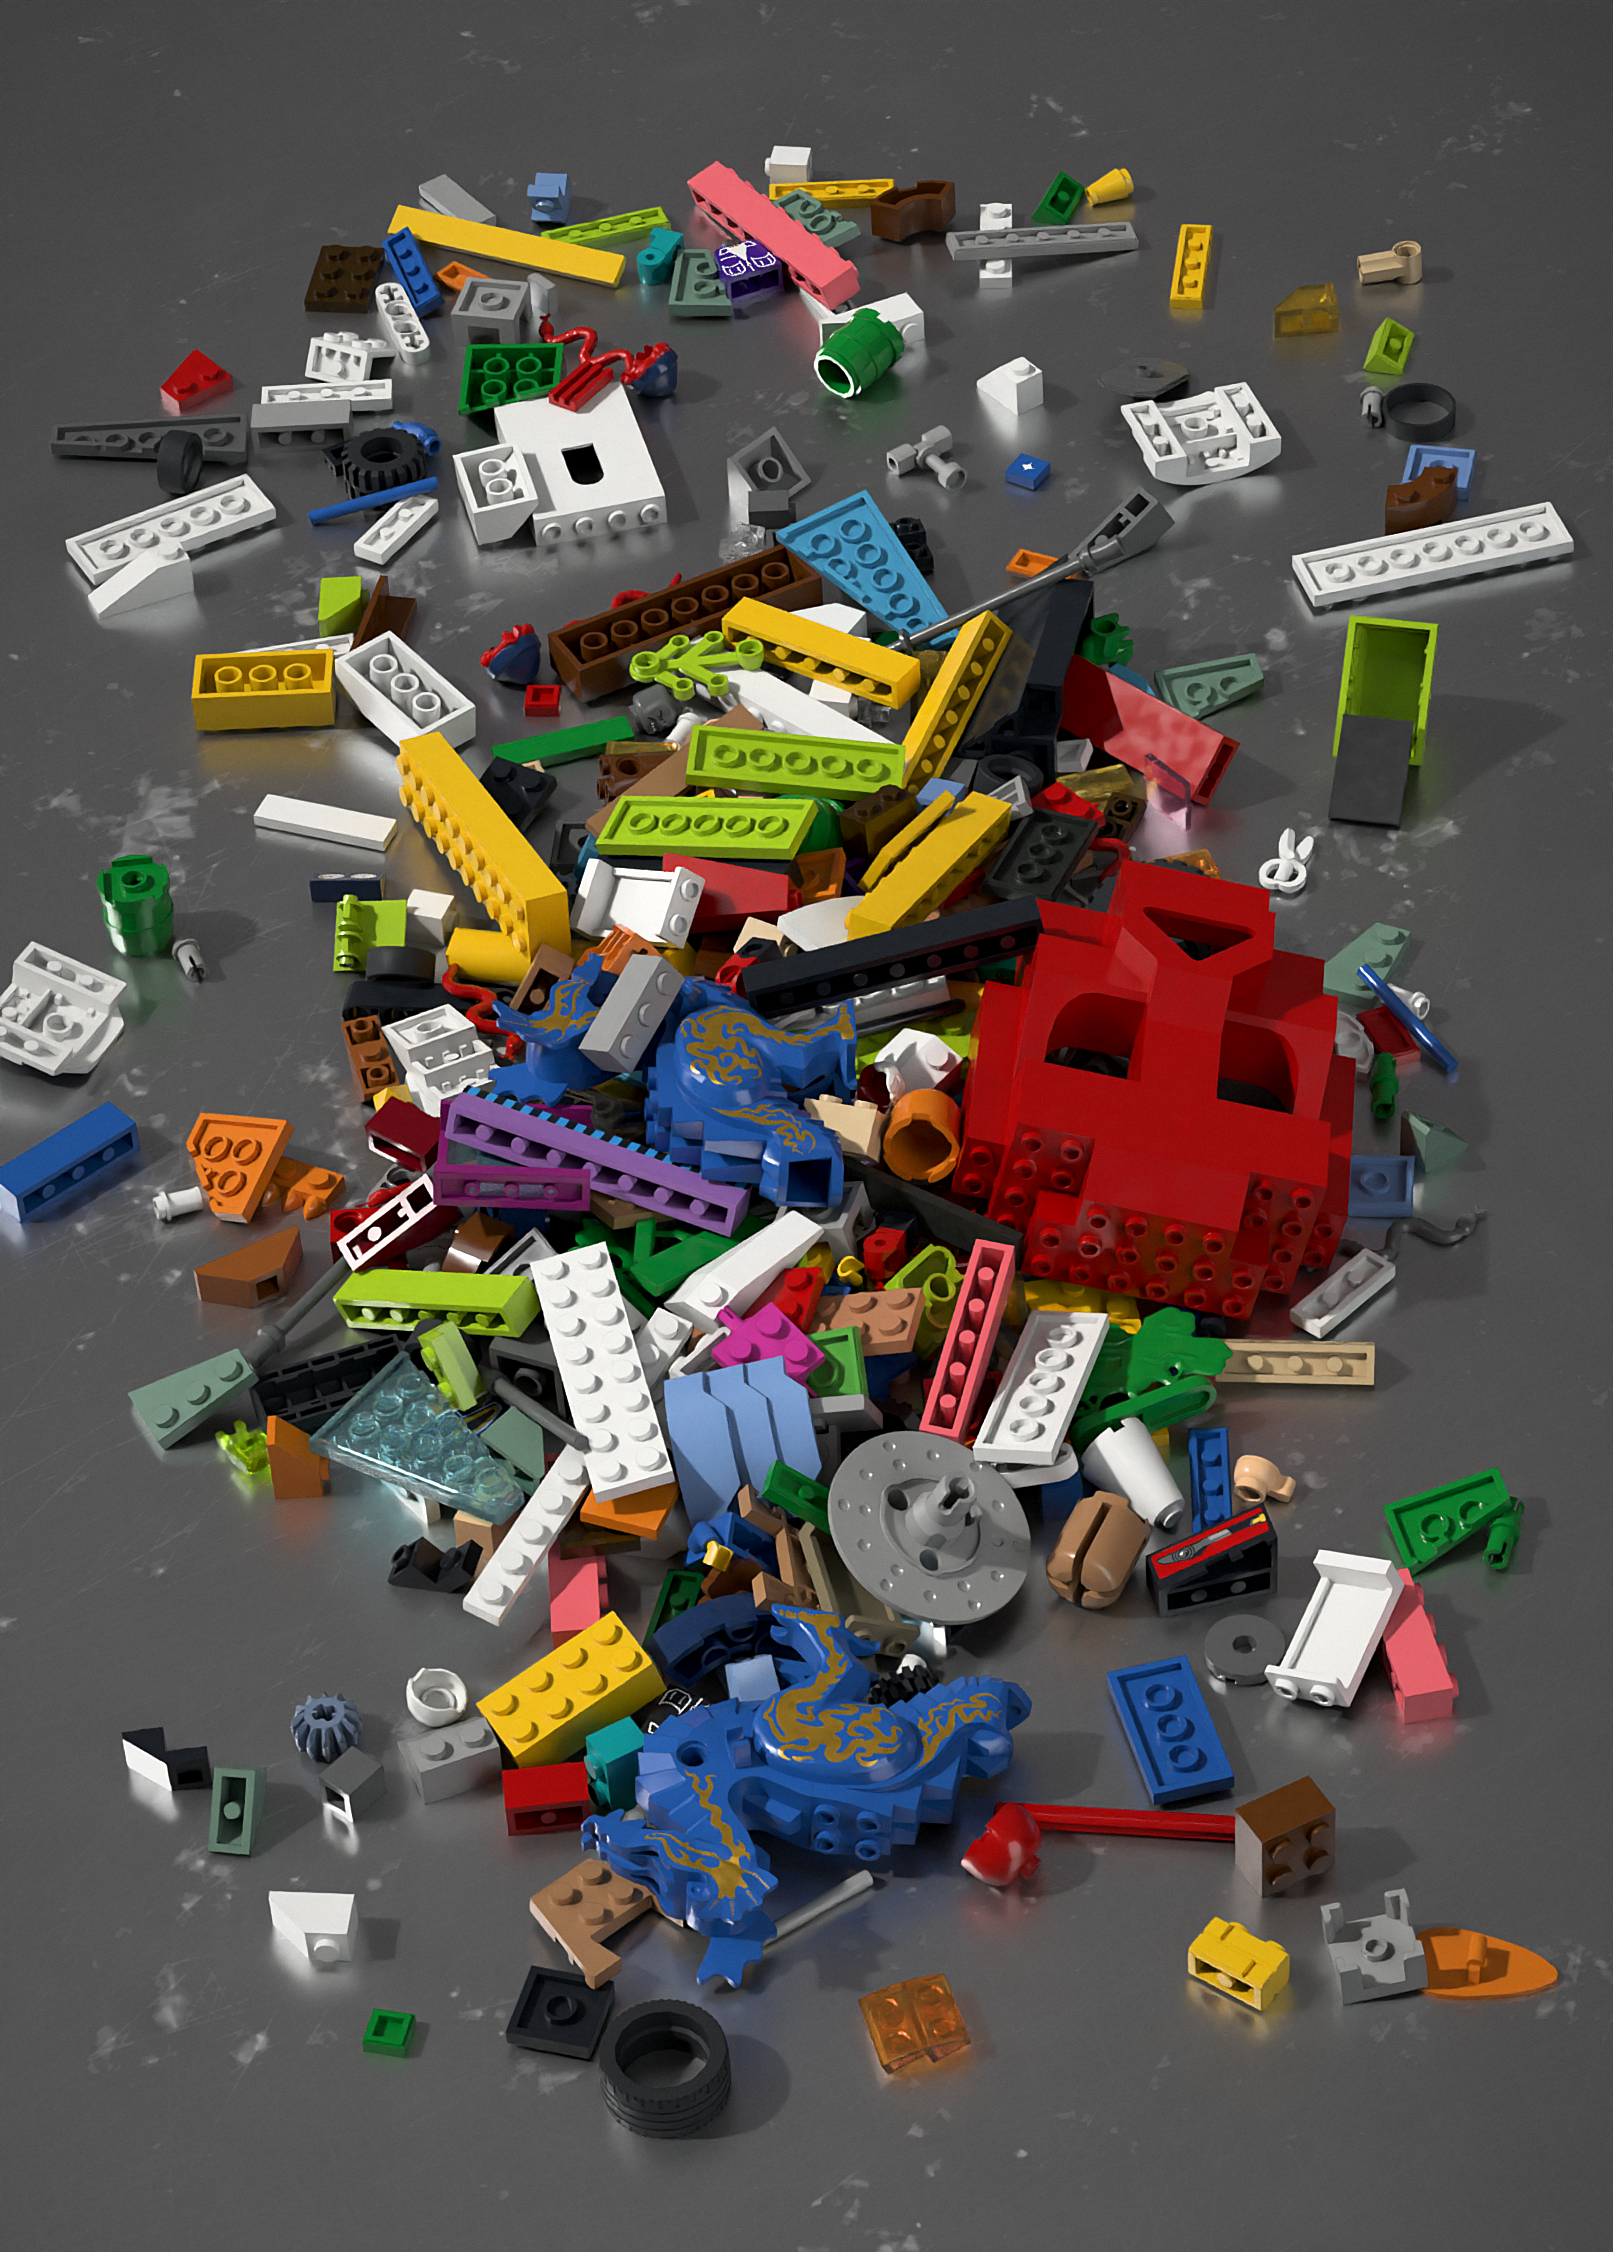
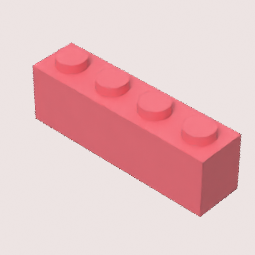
[1376,1568,1459,1725]

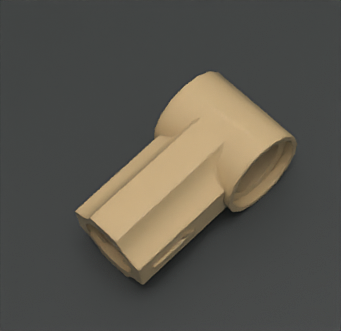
[1357,241,1422,285]

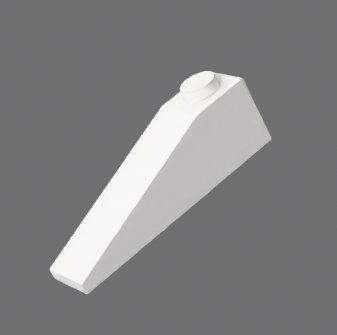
[849,1028,963,1161]

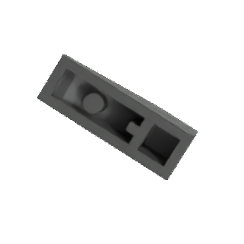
[1068,485,1175,577]

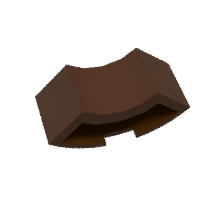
[870,180,956,242]
[1385,466,1458,536]
[441,1211,515,1274]

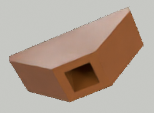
[341,1015,400,1103]
[193,1225,303,1309]

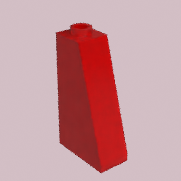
[662,853,803,934]

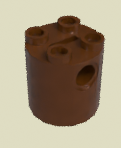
[596,750,696,808]

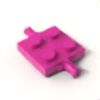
[711,1302,825,1399]

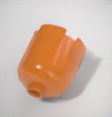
[883,1088,963,1183]

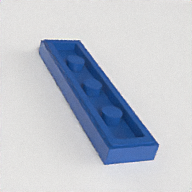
[381,226,446,319]
[1188,1428,1233,1534]

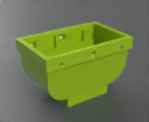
[1332,615,1440,767]

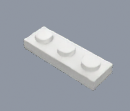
[354,494,439,565]
[1290,1248,1395,1339]

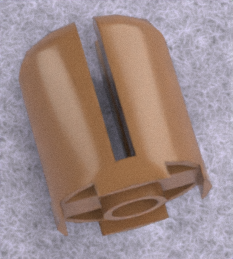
[1046,1491,1152,1610]

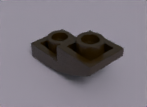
[1095,791,1147,844]

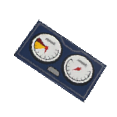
[309,873,386,901]

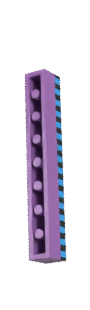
[445,1085,753,1237]

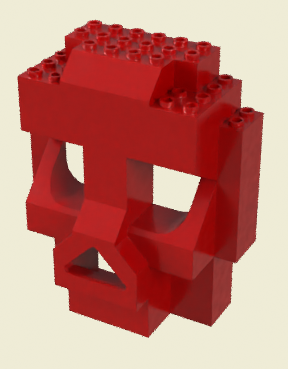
[951,859,1356,1320]

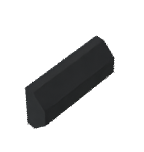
[248,1333,421,1441]

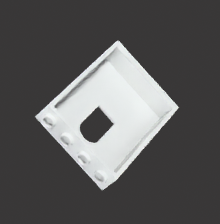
[493,381,667,547]

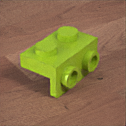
[417,1320,485,1411]

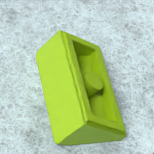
[1363,317,1414,375]

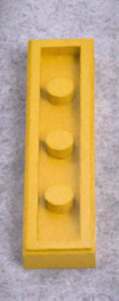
[769,179,895,209]
[1170,224,1213,309]

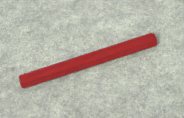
[993,1801,1235,1841]

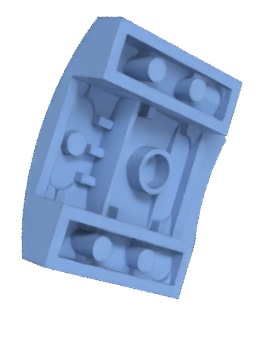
[664,1355,824,1530]

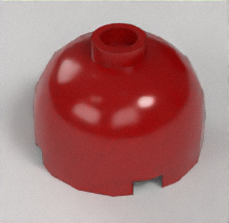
[961,1801,1042,1887]

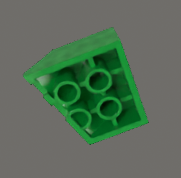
[458,343,567,418]

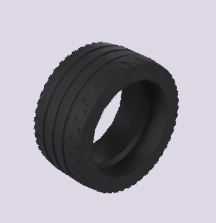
[598,1999,731,2139]

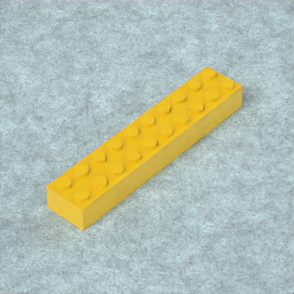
[396,731,572,964]

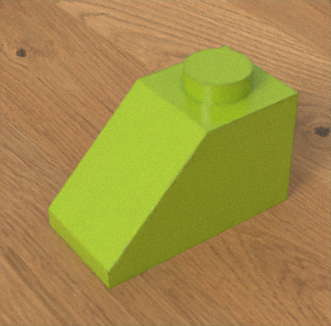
[318,576,370,638]

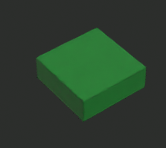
[362,2008,416,2058]

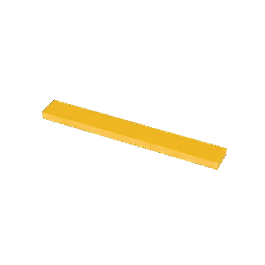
[387,205,627,289]

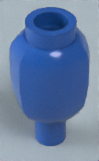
[391,421,442,457]

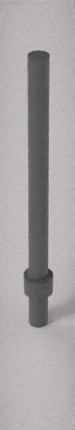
[476,1364,589,1451]

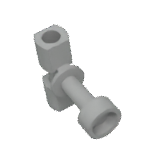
[886,425,967,492]

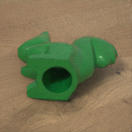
[1078,612,1134,668]

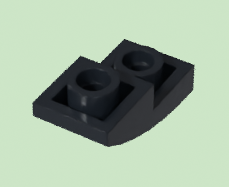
[888,517,934,571]

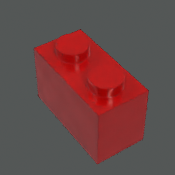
[502,1761,591,1836]

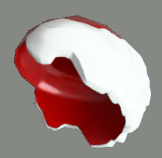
[855,1061,906,1118]

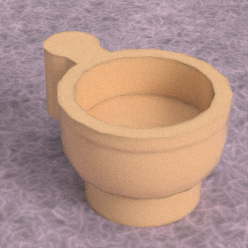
[1234,1455,1296,1504]

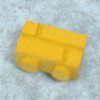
[1188,1916,1290,2011]

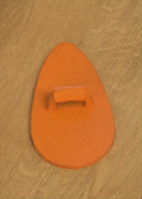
[1415,1927,1558,2000]

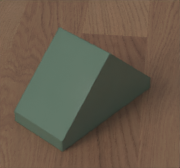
[1400,1109,1470,1174]

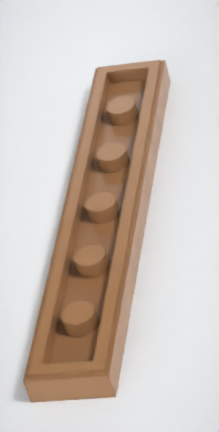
[585,703,765,839]

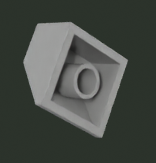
[398,1716,503,1805]

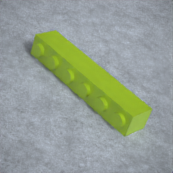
[332,1268,542,1337]

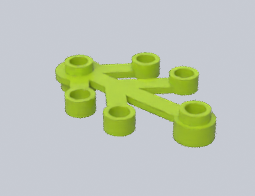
[629,631,764,700]

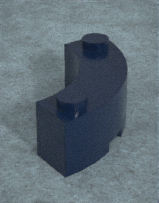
[643,1592,802,1689]

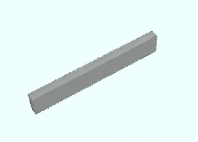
[946,222,1139,261]

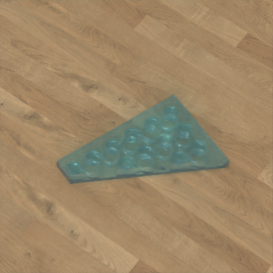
[308,1351,525,1526]

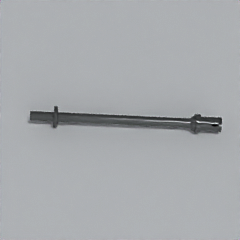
[885,534,1127,657]
[242,1157,455,1373]

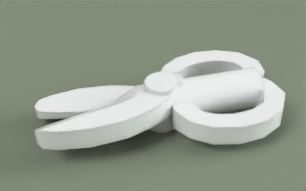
[1259,828,1314,893]

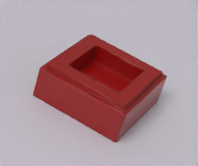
[524,685,563,717]

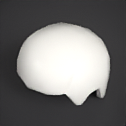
[406,1668,469,1727]

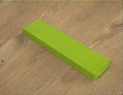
[541,206,671,249]

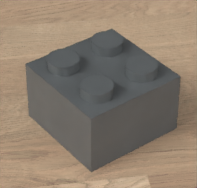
[489,1322,572,1422]

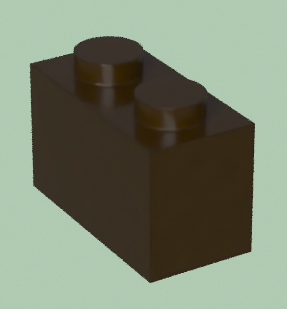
[839,784,917,862]

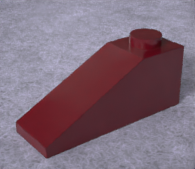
[337,1173,464,1274]

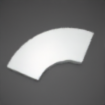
[1333,1009,1374,1083]

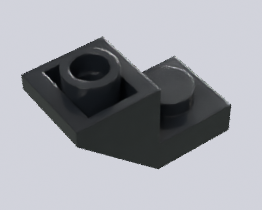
[387,1536,483,1593]
[122,1727,213,1791]

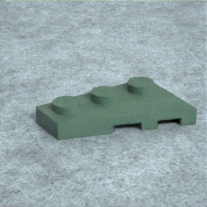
[772,189,862,248]
[668,249,733,317]
[1153,653,1264,719]
[1323,923,1411,1010]
[127,1348,260,1450]

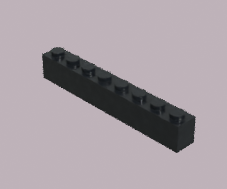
[741,894,1045,1020]

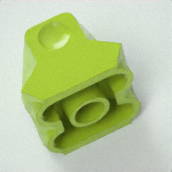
[883,1244,965,1361]

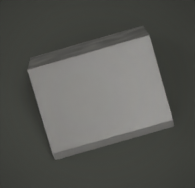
[727,426,812,507]

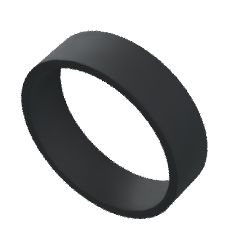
[1382,383,1456,443]

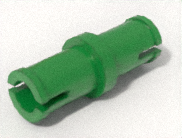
[1369,1053,1399,1119]
[1483,1496,1525,1569]

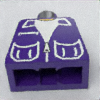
[714,239,784,304]

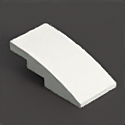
[777,896,864,952]
[381,1004,500,1109]

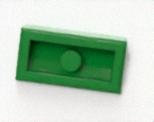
[1030,171,1085,226]

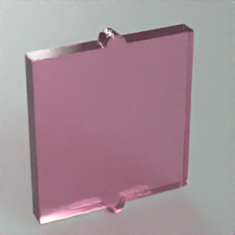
[1143,753,1193,831]

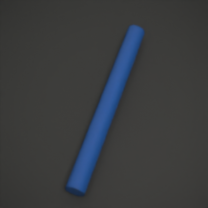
[308,476,439,524]
[1357,964,1459,1073]

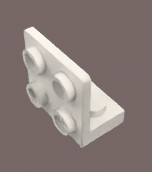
[305,331,396,383]

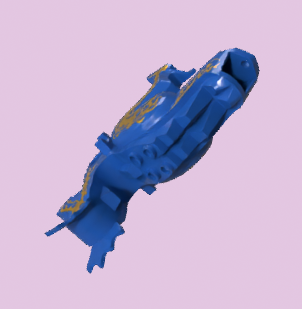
[488,952,857,1207]
[581,1603,1032,1988]

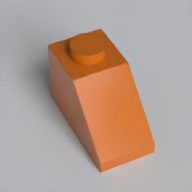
[266,1416,330,1500]

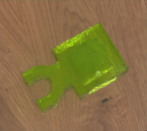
[215,1419,269,1476]

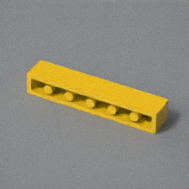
[722,596,921,710]

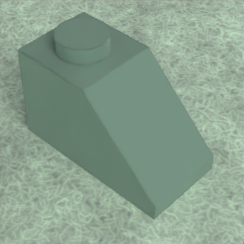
[480,1406,545,1497]
[208,1763,267,1855]

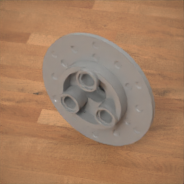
[827,1431,1031,1625]

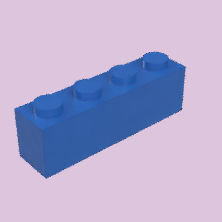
[0,1101,140,1223]

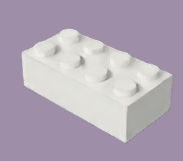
[335,630,476,748]

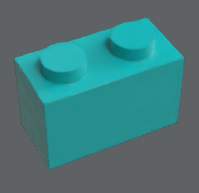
[584,1716,644,1814]

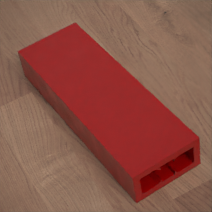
[1060,653,1240,806]

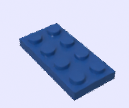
[1107,1655,1235,1805]

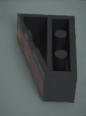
[1146,1503,1278,1618]

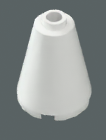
[1079,1417,1185,1528]

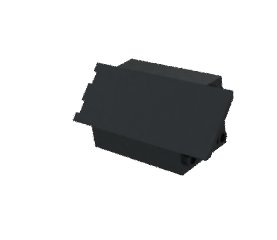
[950,553,1095,792]

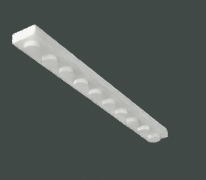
[463,1307,693,1627]

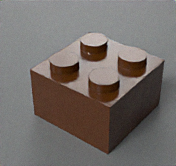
[1235,1775,1336,1898]

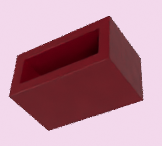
[364,1096,457,1174]

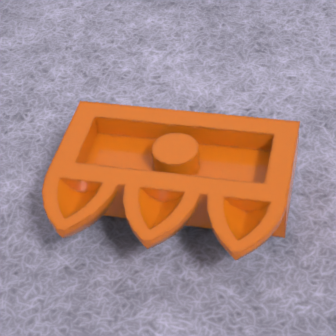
[259,1156,345,1221]

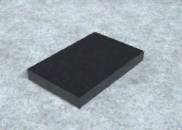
[1328,714,1415,828]

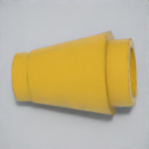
[1085,168,1134,206]

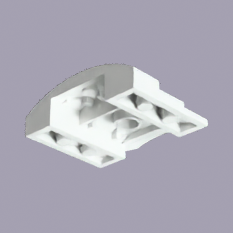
[1121,382,1281,485]
[0,941,127,1076]

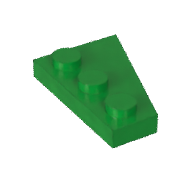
[1382,1467,1512,1576]

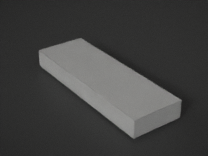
[419,174,496,226]

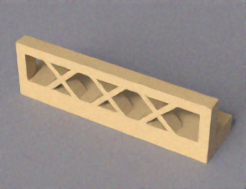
[1216,1339,1375,1385]

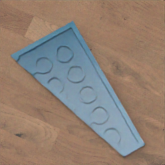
[775,489,959,659]

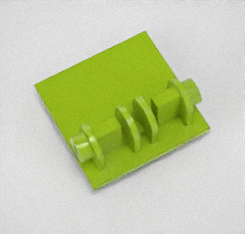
[333,895,408,972]

